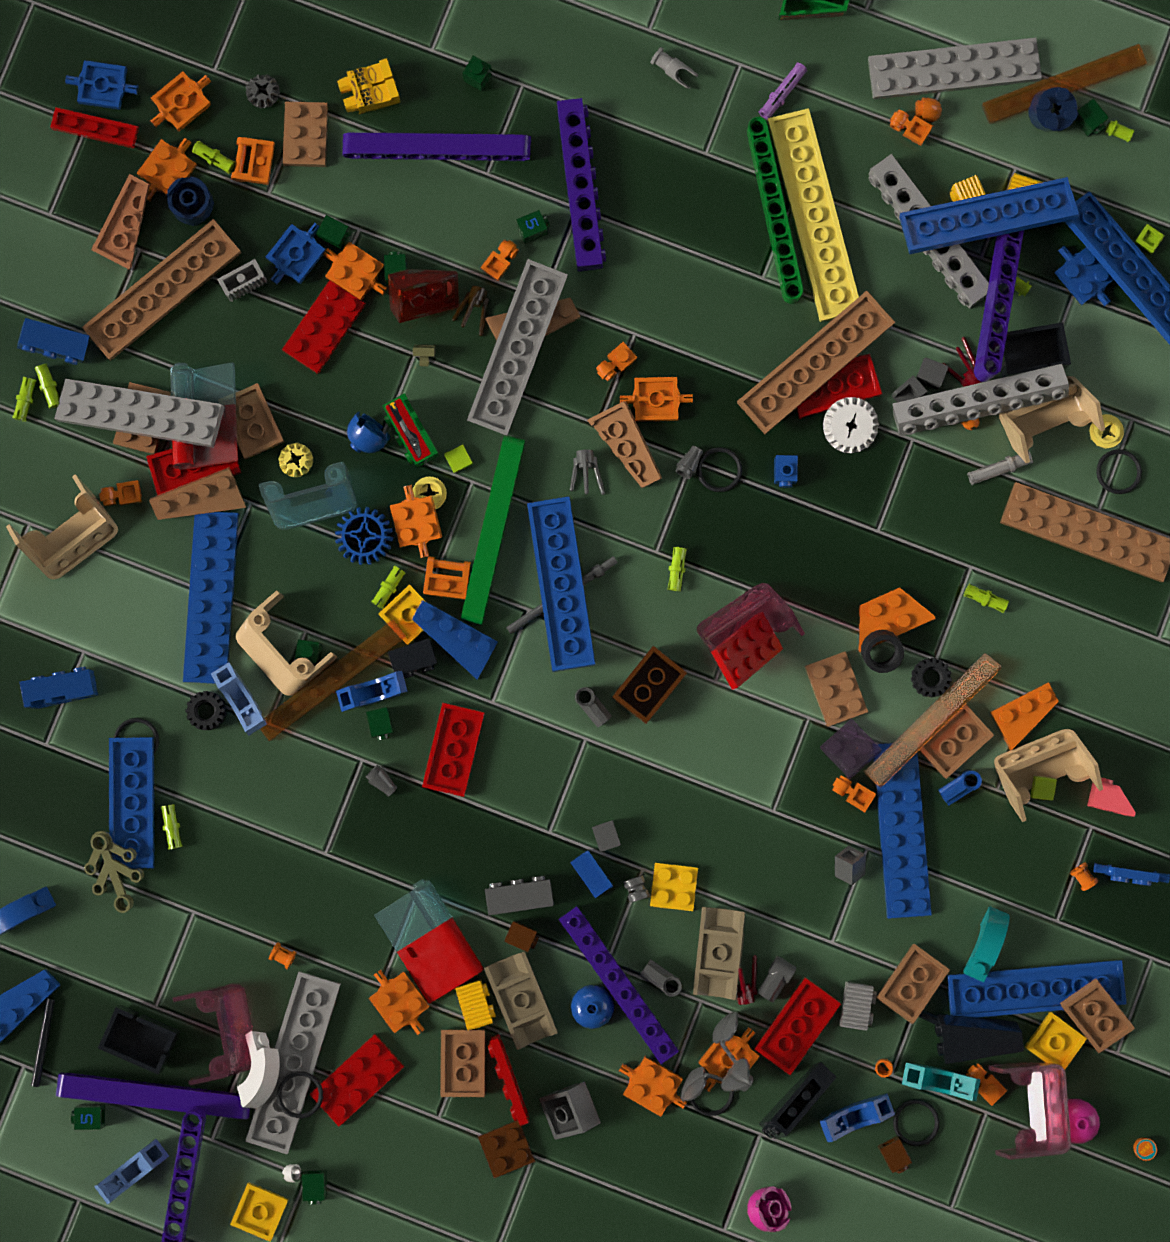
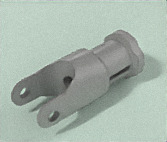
[650,47,698,89]

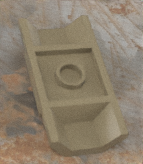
[693,907,746,1000]
[484,951,558,1050]

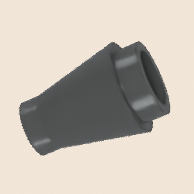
[676,446,703,479]
[365,764,397,797]

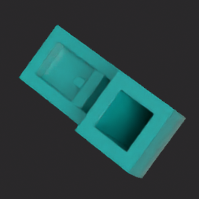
[963,906,1010,982]
[902,1063,980,1101]

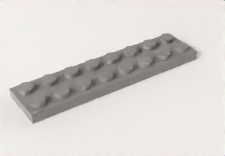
[868,38,1042,100]
[467,259,568,436]
[54,379,225,448]
[246,971,341,1155]

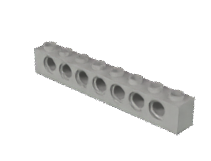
[868,154,989,309]
[892,364,1069,436]

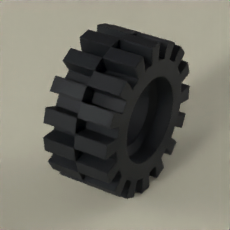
[911,658,952,698]
[185,691,227,730]

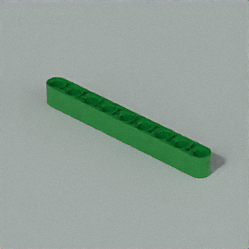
[747,117,803,304]
[461,435,525,625]

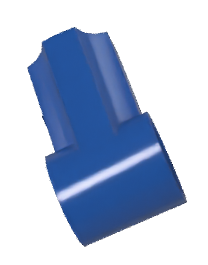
[938,770,982,806]

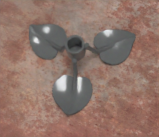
[681,1011,753,1102]

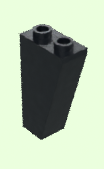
[935,1014,1024,1064]
[759,1062,836,1139]

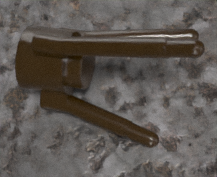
[452,286,489,336]

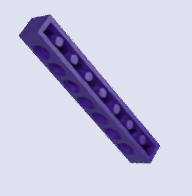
[557,98,606,272]
[559,906,679,1064]

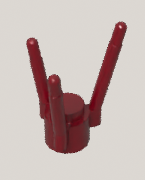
[942,337,981,387]
[737,955,757,1005]

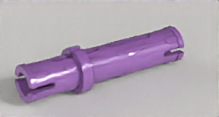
[759,62,807,120]

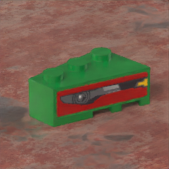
[778,0,849,20]
[382,393,439,468]

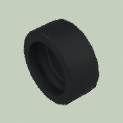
[861,630,904,673]

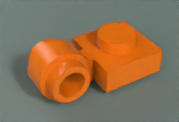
[890,110,933,146]
[481,240,519,282]
[596,342,637,381]
[99,480,142,506]
[832,775,876,812]
[966,1063,1007,1106]

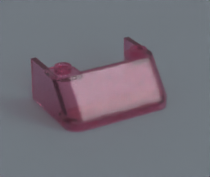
[697,583,805,656]
[173,983,253,1085]
[989,1063,1071,1160]

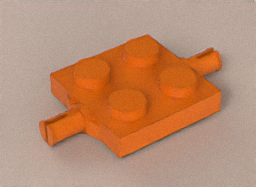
[150,71,211,131]
[137,138,197,201]
[323,242,388,301]
[620,377,693,422]
[390,485,442,558]
[369,970,430,1035]
[698,1027,760,1092]
[619,1055,688,1117]

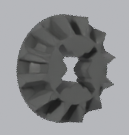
[246,74,280,108]

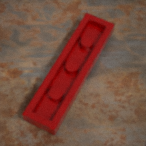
[50,107,139,149]

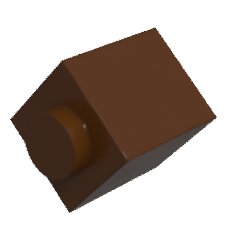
[504,920,539,952]
[878,1136,912,1174]

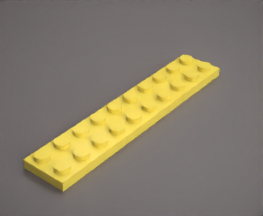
[767,108,859,322]

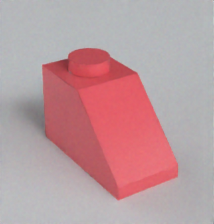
[1087,778,1136,817]

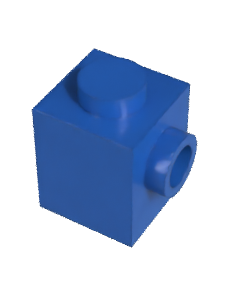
[774,455,798,488]

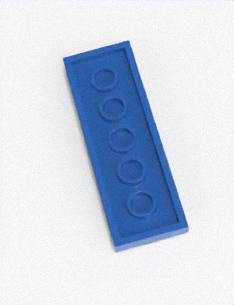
[109,737,155,868]

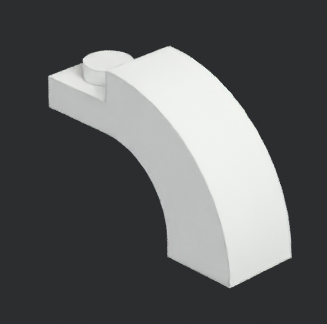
[237,1031,280,1108]

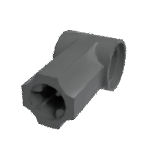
[575,687,612,728]
[757,956,797,1003]
[640,959,682,996]

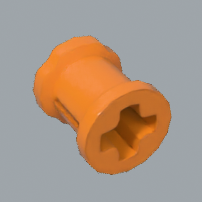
[1070,862,1099,891]
[268,942,297,969]

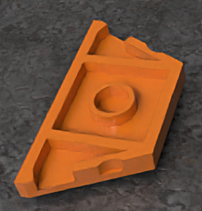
[858,588,936,653]

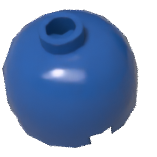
[347,412,391,453]
[571,985,614,1029]

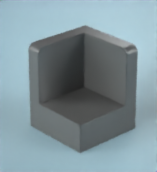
[915,358,949,390]
[891,375,927,402]
[592,820,621,852]
[835,846,866,885]

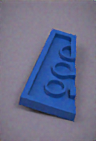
[412,600,498,679]
[0,969,61,1043]

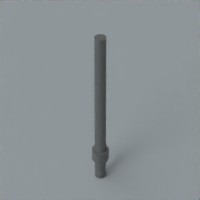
[506,556,618,634]

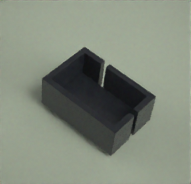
[1001,322,1071,378]
[98,1005,181,1074]

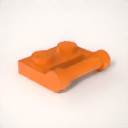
[231,137,275,185]
[423,556,471,600]

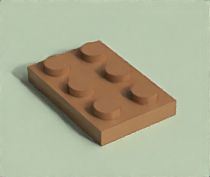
[283,102,328,167]
[113,382,172,454]
[219,383,284,460]
[804,651,868,727]
[916,703,994,779]
[876,944,950,1024]
[1060,978,1135,1053]
[441,1029,485,1097]

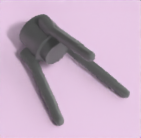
[570,450,605,495]

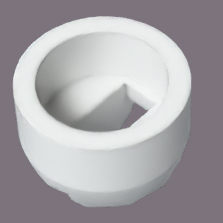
[282,1164,302,1182]

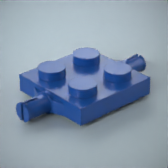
[65,60,138,110]
[266,223,326,285]
[1055,246,1114,306]
[1094,863,1170,886]

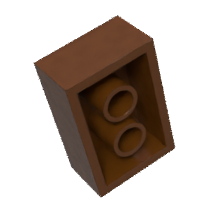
[612,646,687,725]

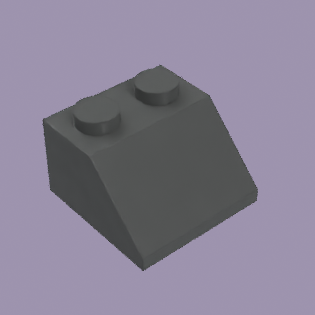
[539,1082,601,1140]

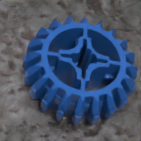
[335,507,393,565]

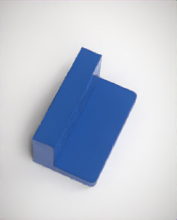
[570,850,613,898]

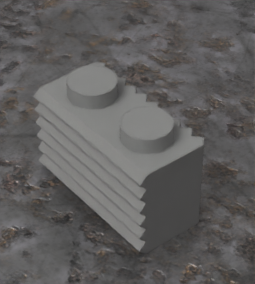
[217,259,267,302]
[839,981,877,1031]

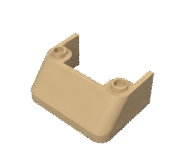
[998,376,1105,463]
[6,474,118,579]
[236,590,338,696]
[994,729,1103,822]

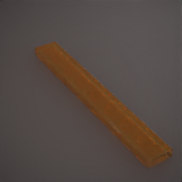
[982,44,1147,124]
[260,619,407,741]
[864,653,1002,787]

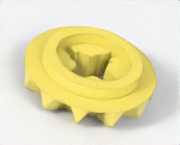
[1089,414,1124,449]
[278,443,313,477]
[413,477,447,509]

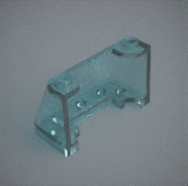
[259,461,357,530]

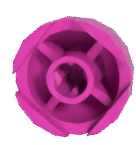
[1054,1099,1100,1144]
[747,1186,791,1232]

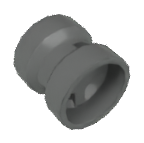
[623,875,650,903]

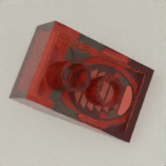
[388,269,459,323]

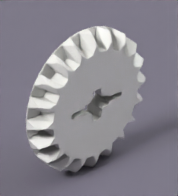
[823,397,879,453]

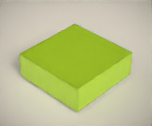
[1134,224,1165,254]
[444,445,473,474]
[1030,776,1057,801]

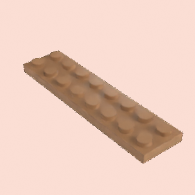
[82,219,241,361]
[737,291,895,434]
[1000,482,1170,583]

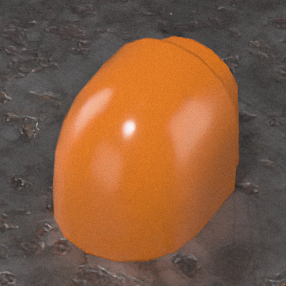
[915,97,942,122]

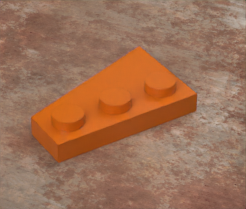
[990,682,1059,750]

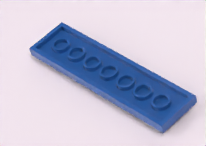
[899,177,1079,254]
[1065,191,1170,345]
[527,497,596,672]
[183,512,239,684]
[872,741,931,919]
[946,960,1127,1018]

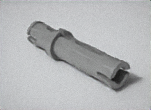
[967,450,1033,485]

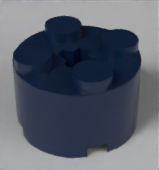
[1028,87,1078,132]
[167,177,214,226]

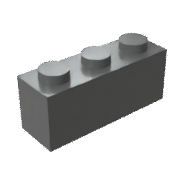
[485,876,554,915]

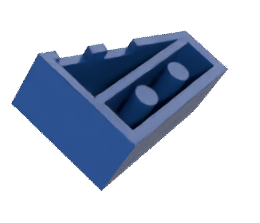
[17,318,90,365]
[19,667,98,709]

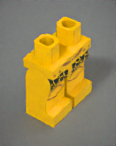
[337,58,400,114]

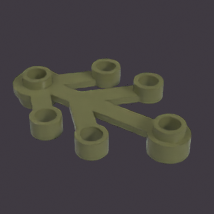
[84,831,145,913]

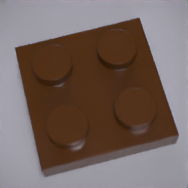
[478,1121,535,1178]

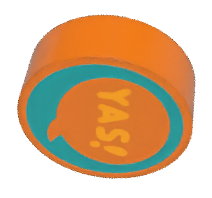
[1133,1137,1157,1161]

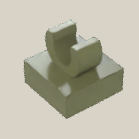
[413,345,436,366]

